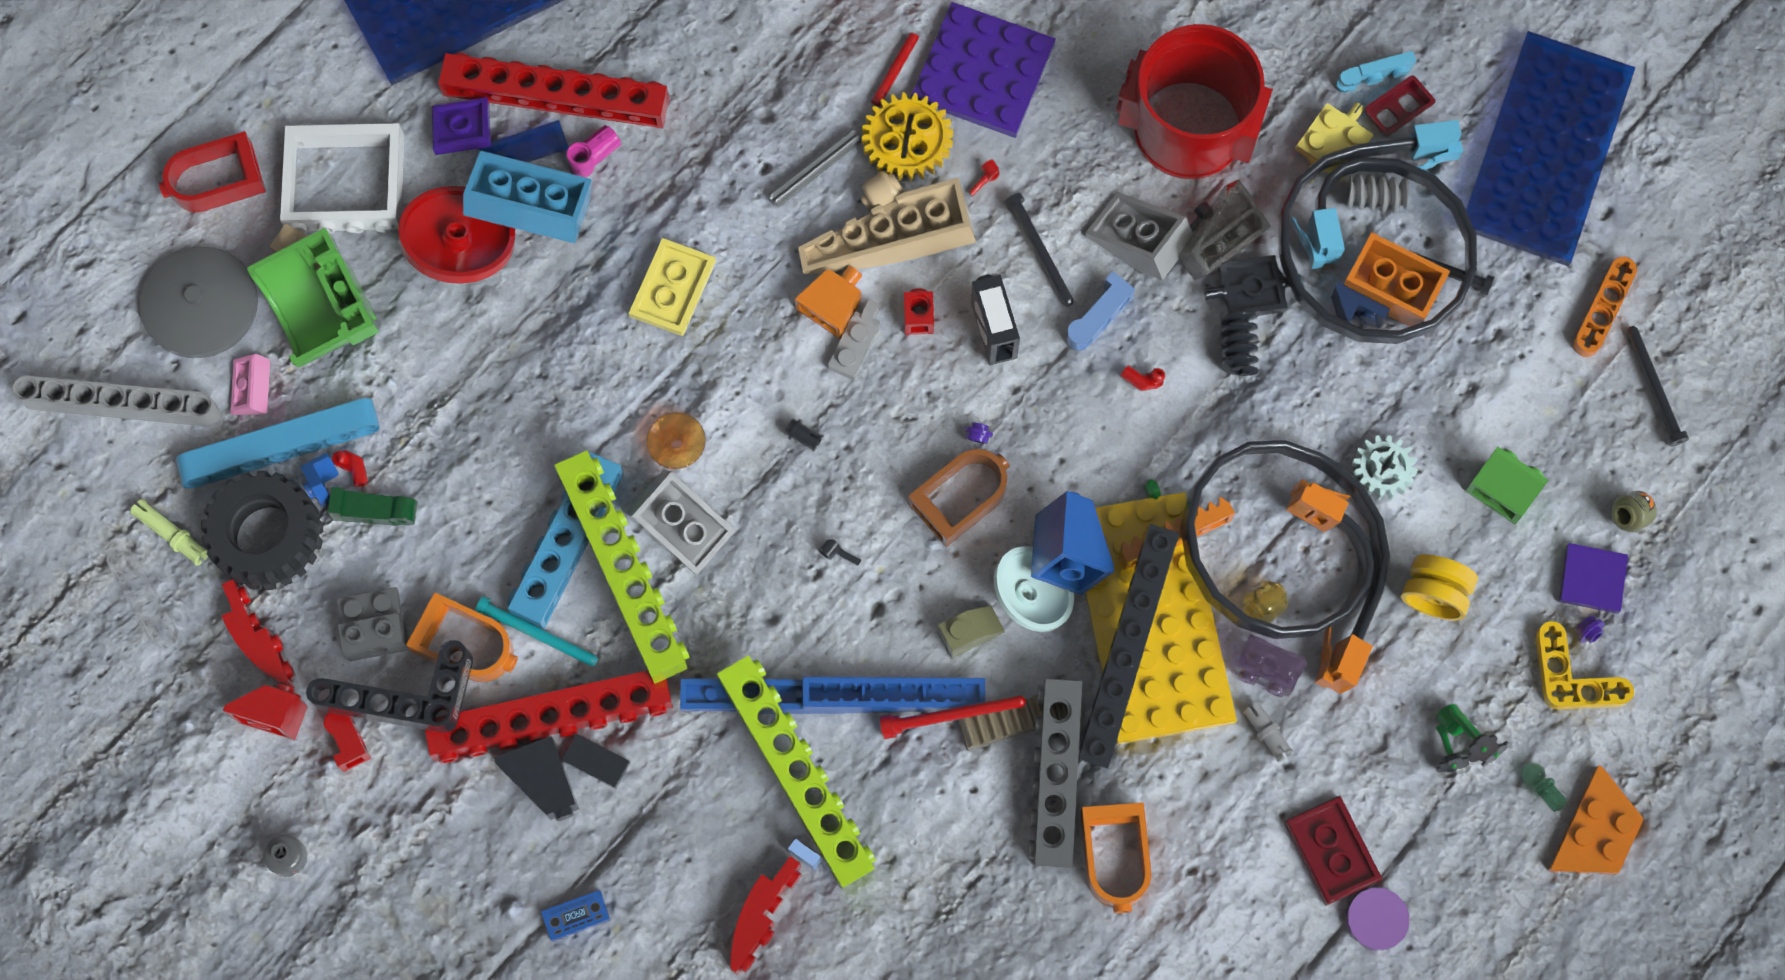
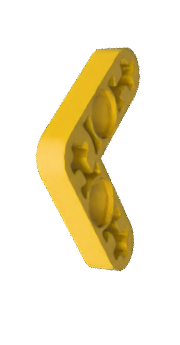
[1536,621,1634,710]

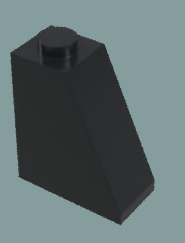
[494,736,579,821]

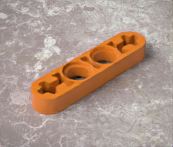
[1573,256,1637,357]

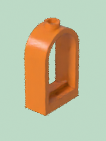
[406,592,518,682]
[1080,802,1151,914]

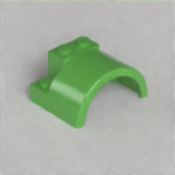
[247,228,379,368]

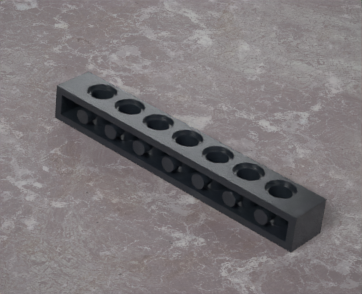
[1078,524,1179,769]

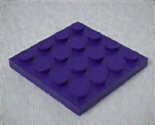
[911,2,1056,138]

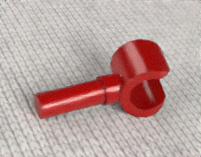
[968,159,1000,197]

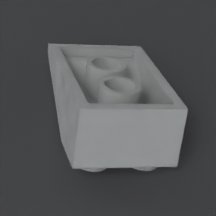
[1085,192,1194,280]
[625,470,736,575]

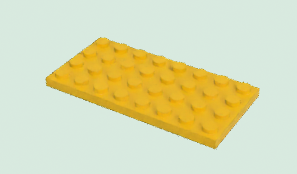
[1085,492,1237,745]

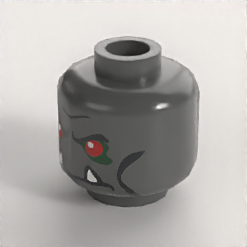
[263,834,308,877]

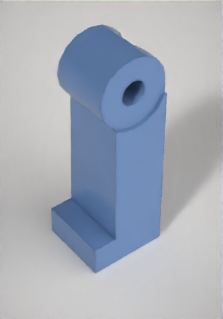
[1066,271,1135,351]

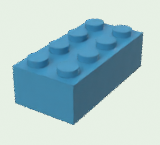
[463,151,592,244]

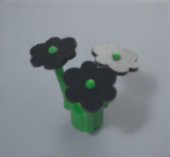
[1435,704,1509,773]

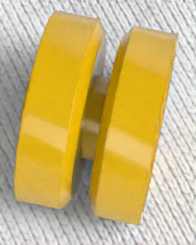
[1401,554,1478,621]

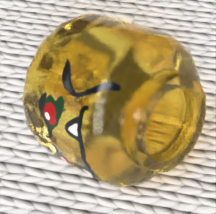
[1243,580,1288,623]

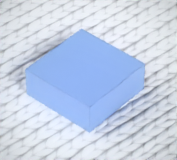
[788,839,821,871]

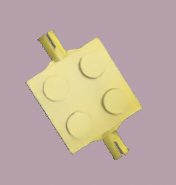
[1295,103,1374,183]

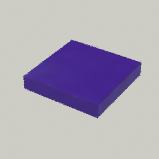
[432,97,491,155]
[1559,543,1628,614]

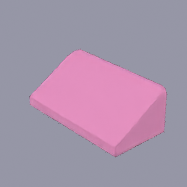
[230,354,270,415]

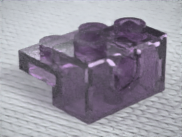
[1233,634,1307,697]

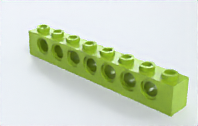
[555,450,690,684]
[717,655,876,889]

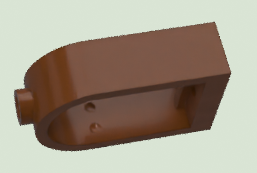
[908,449,1010,547]

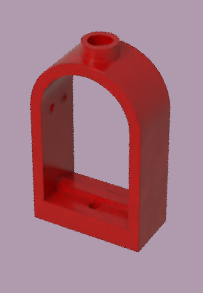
[159,131,266,212]

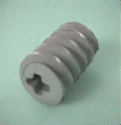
[1346,174,1409,214]

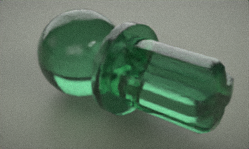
[1521,763,1567,812]

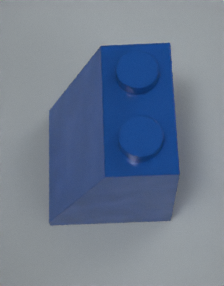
[1031,491,1114,595]

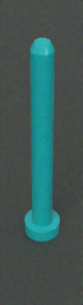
[475,596,598,666]

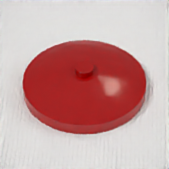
[398,186,516,284]

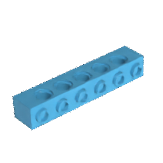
[507,452,624,630]

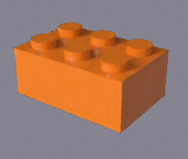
[1344,232,1450,327]

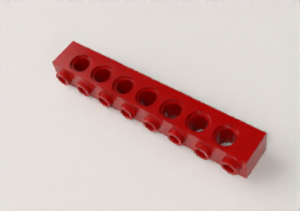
[438,53,670,129]
[425,670,673,764]

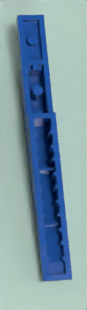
[680,677,986,714]

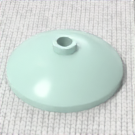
[994,546,1074,632]

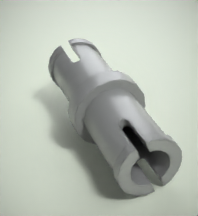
[1243,702,1294,763]

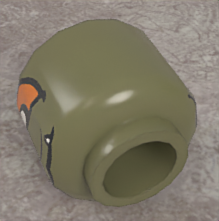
[1611,490,1657,532]

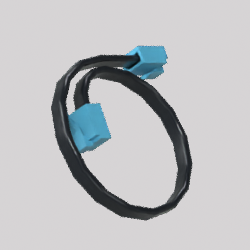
[1278,120,1477,344]

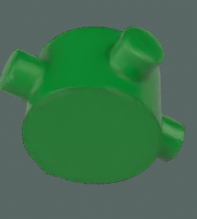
[1144,479,1161,499]

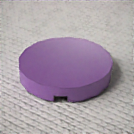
[1346,888,1410,951]

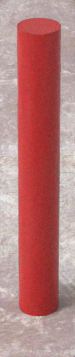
[871,32,919,107]

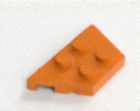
[1548,765,1644,875]

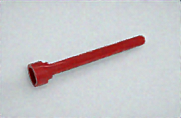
[880,695,1026,740]

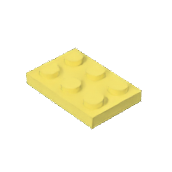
[629,238,716,337]

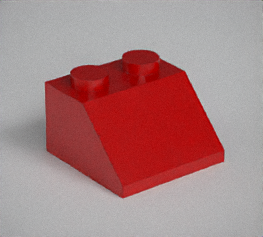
[223,683,308,741]

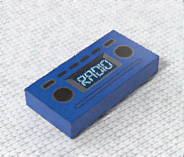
[541,890,611,942]

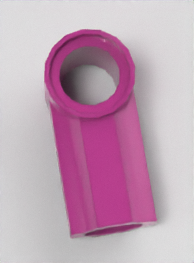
[567,125,621,178]

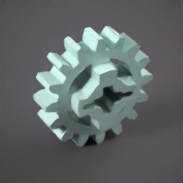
[1351,435,1418,500]

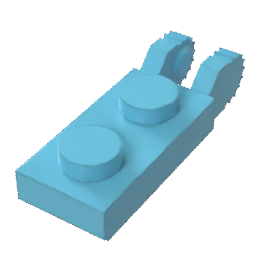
[1335,51,1416,93]

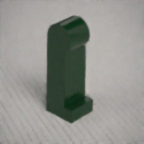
[328,487,418,526]

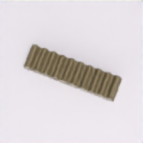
[959,695,1084,750]

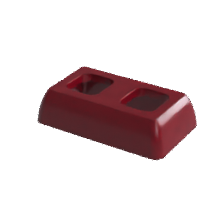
[1365,75,1436,137]

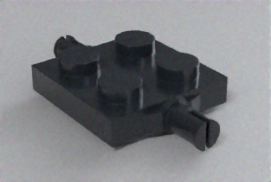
[1203,255,1302,316]

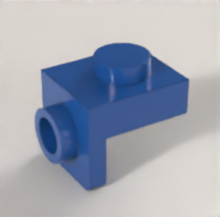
[300,454,339,507]

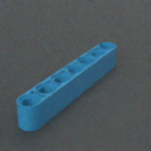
[175,398,380,489]

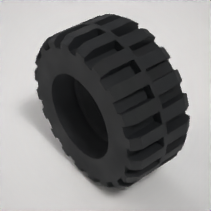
[200,471,324,590]

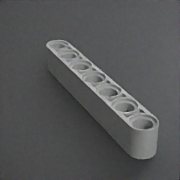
[12,375,220,426]

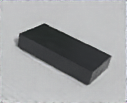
[562,733,631,789]

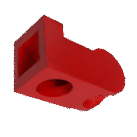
[324,713,372,772]

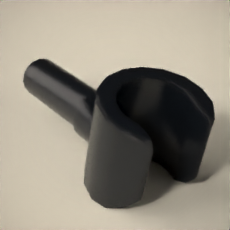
[1190,202,1213,233]
[819,539,861,566]

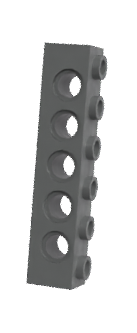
[1028,679,1082,868]

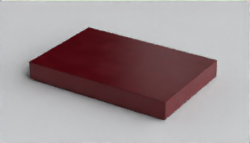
[1284,796,1383,906]

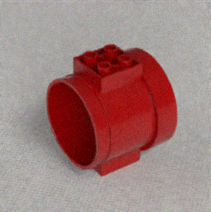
[1115,24,1273,179]

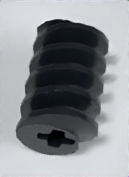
[1221,311,1259,376]

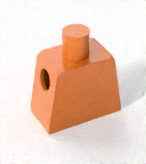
[795,266,862,339]

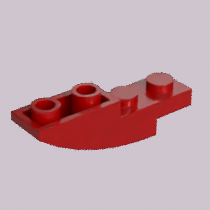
[221,579,296,688]
[730,856,802,976]

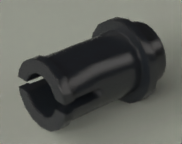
[784,418,824,452]

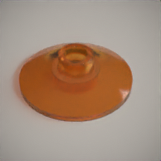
[647,412,706,469]

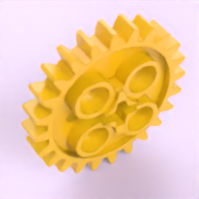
[862,92,953,182]

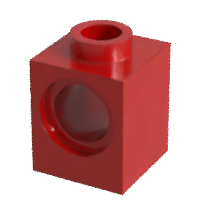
[904,288,934,335]

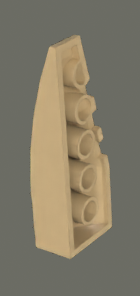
[798,177,976,274]

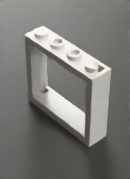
[280,123,404,234]

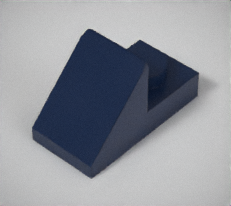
[1331,282,1390,328]

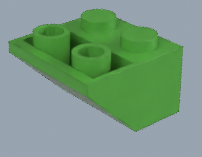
[1465,446,1548,524]

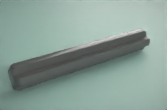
[768,129,861,207]

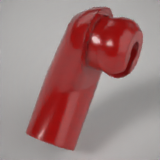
[1120,365,1166,391]
[332,450,368,487]

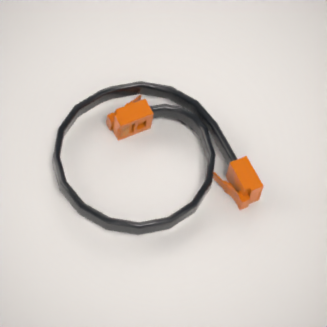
[1180,440,1391,694]

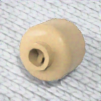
[860,171,905,211]

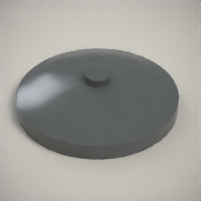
[140,247,258,358]

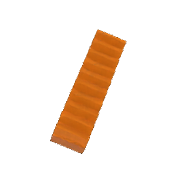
[1119,497,1235,570]

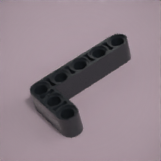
[306,640,473,733]

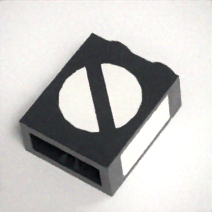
[971,274,1020,366]

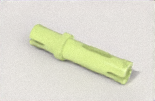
[130,499,208,566]

